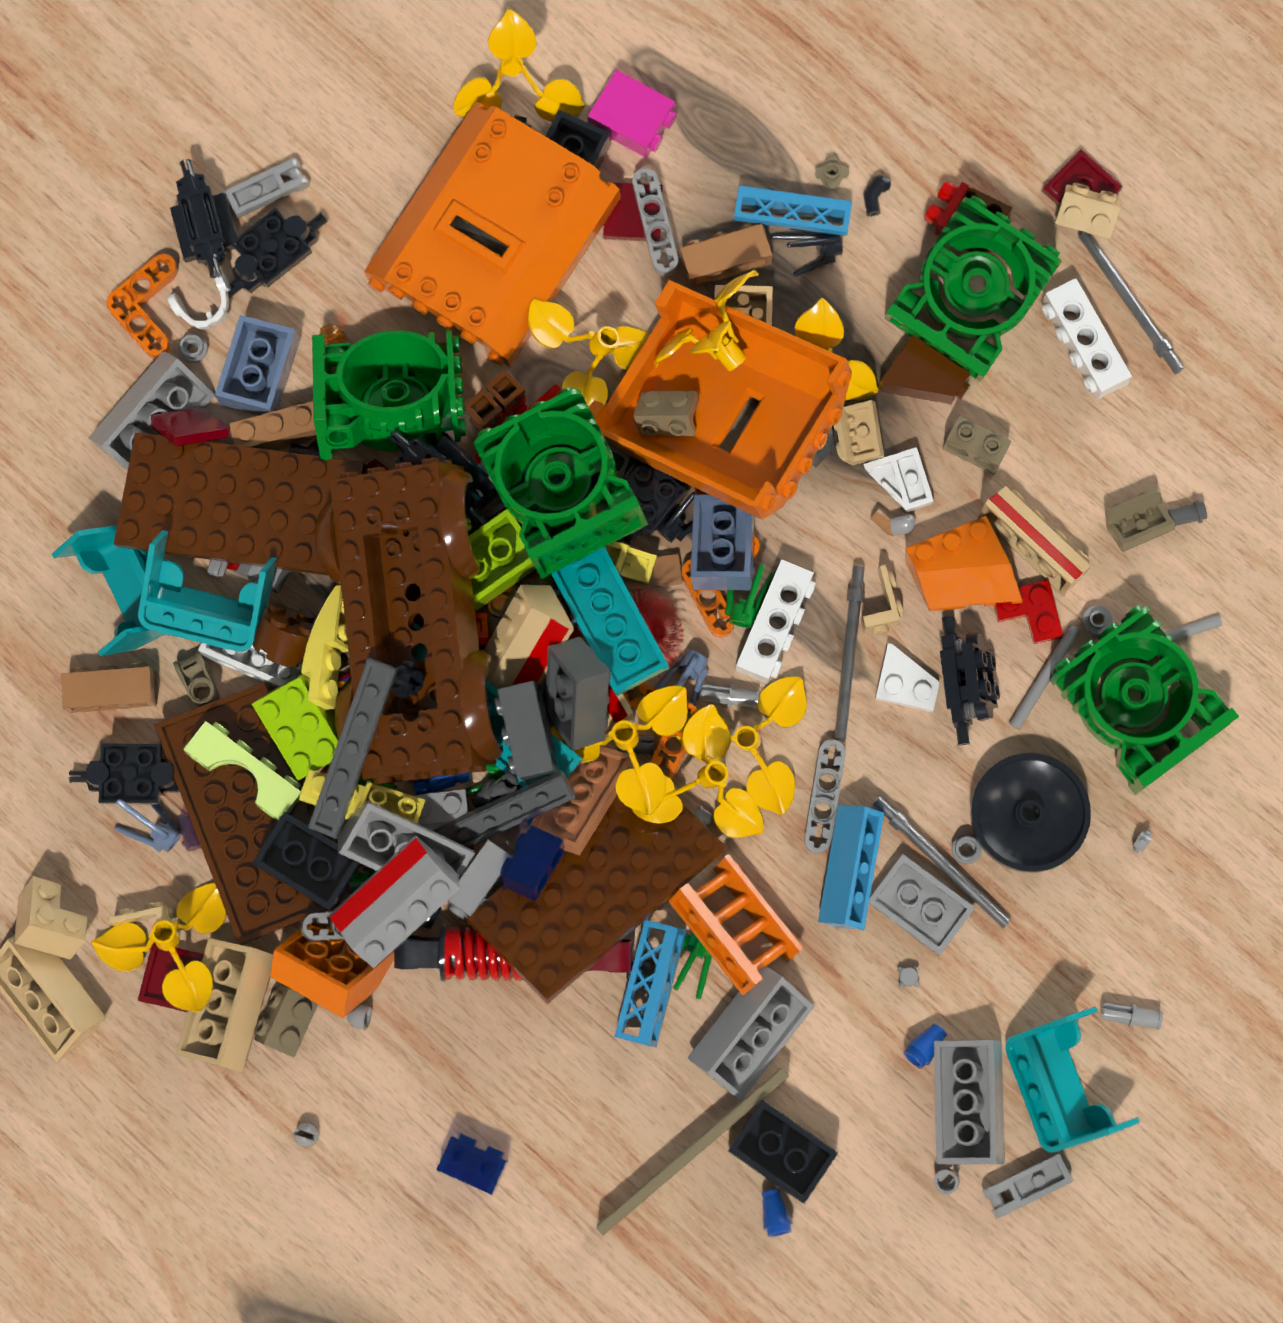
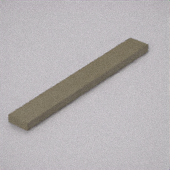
[596,1068,790,1236]

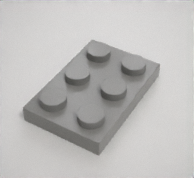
[869,854,975,956]

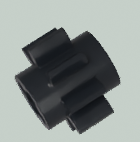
[391,660,424,699]

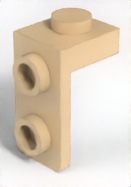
[861,564,903,636]
[108,902,181,935]

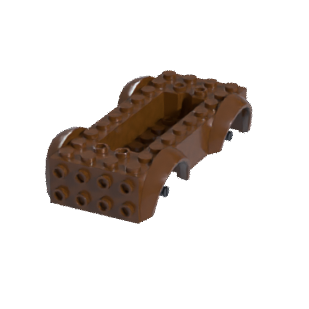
[315,458,503,784]

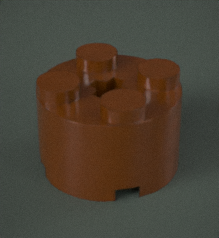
[253,601,315,667]

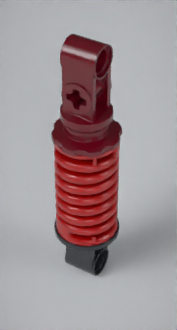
[394,924,632,982]

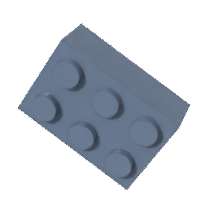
[215,315,300,415]
[691,495,755,590]

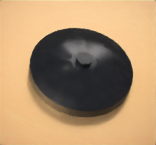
[970,753,1091,873]

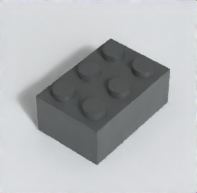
[545,637,611,751]
[495,681,559,780]

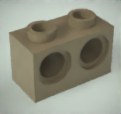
[943,415,1011,475]

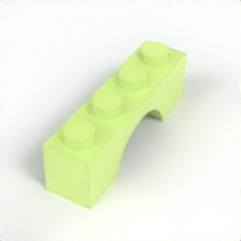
[183,721,301,821]

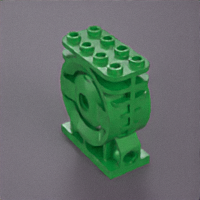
[885,196,1062,382]
[312,329,466,460]
[474,387,648,579]
[1050,605,1239,795]

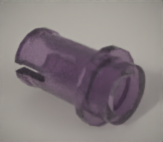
[177,812,201,851]

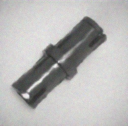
[472,774,518,809]

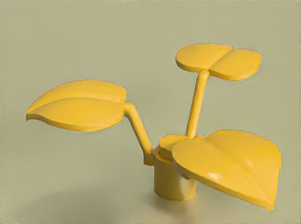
[453,8,585,122]
[654,270,759,372]
[795,298,879,401]
[528,299,650,407]
[677,677,807,815]
[551,686,688,815]
[632,704,764,838]
[92,883,227,1013]

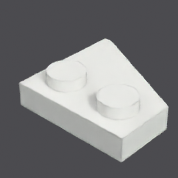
[863,447,935,512]
[875,643,940,712]

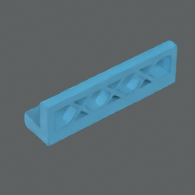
[734,186,852,236]
[614,920,687,1047]

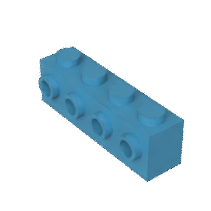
[818,805,884,930]

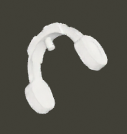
[167,269,231,329]

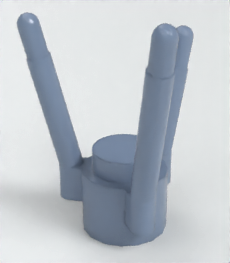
[650,650,709,713]
[114,799,182,852]

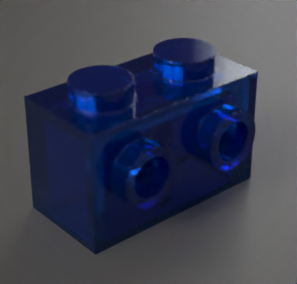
[500,825,565,902]
[436,1133,508,1195]

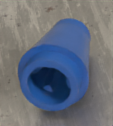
[903,1023,947,1069]
[762,1189,793,1237]

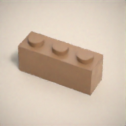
[680,223,772,288]
[229,401,316,451]
[61,663,157,713]

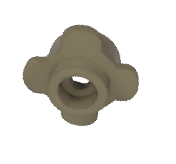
[815,156,849,189]

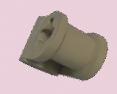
[173,651,219,707]

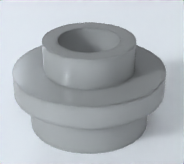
[178,334,207,363]
[1082,606,1112,635]
[952,834,982,864]

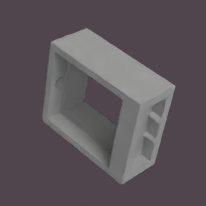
[448,840,516,922]

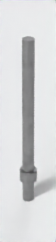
[1078,232,1184,375]
[834,566,865,740]
[873,796,1011,928]

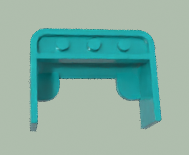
[51,525,166,657]
[138,530,277,652]
[1005,1006,1140,1153]

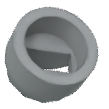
[347,1005,372,1030]
[294,1123,319,1147]
[934,1168,960,1194]

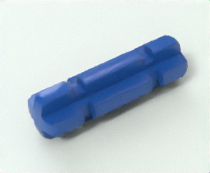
[413,773,471,795]

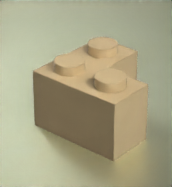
[714,285,773,325]
[14,876,87,960]

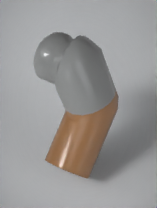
[871,509,916,536]

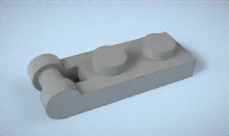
[225,159,309,219]
[982,1154,1073,1219]

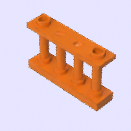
[668,854,804,996]

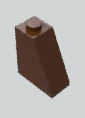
[879,335,971,404]

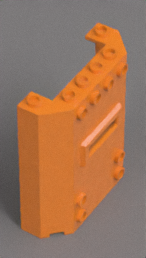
[364,102,621,367]
[589,280,852,520]

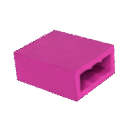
[588,70,677,158]

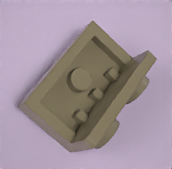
[633,391,699,436]
[1105,488,1175,552]
[254,985,318,1057]

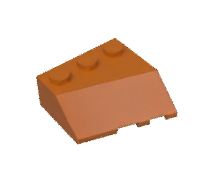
[905,516,1022,612]
[270,922,394,1018]

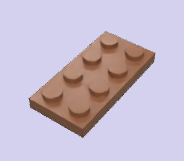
[526,745,634,855]

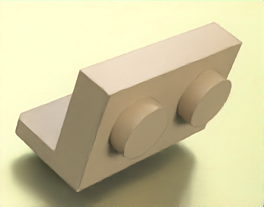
[1055,183,1122,239]
[833,400,884,465]

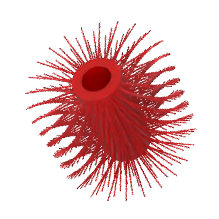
[627,585,684,683]

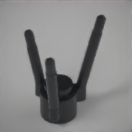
[771,233,843,277]
[657,482,696,543]

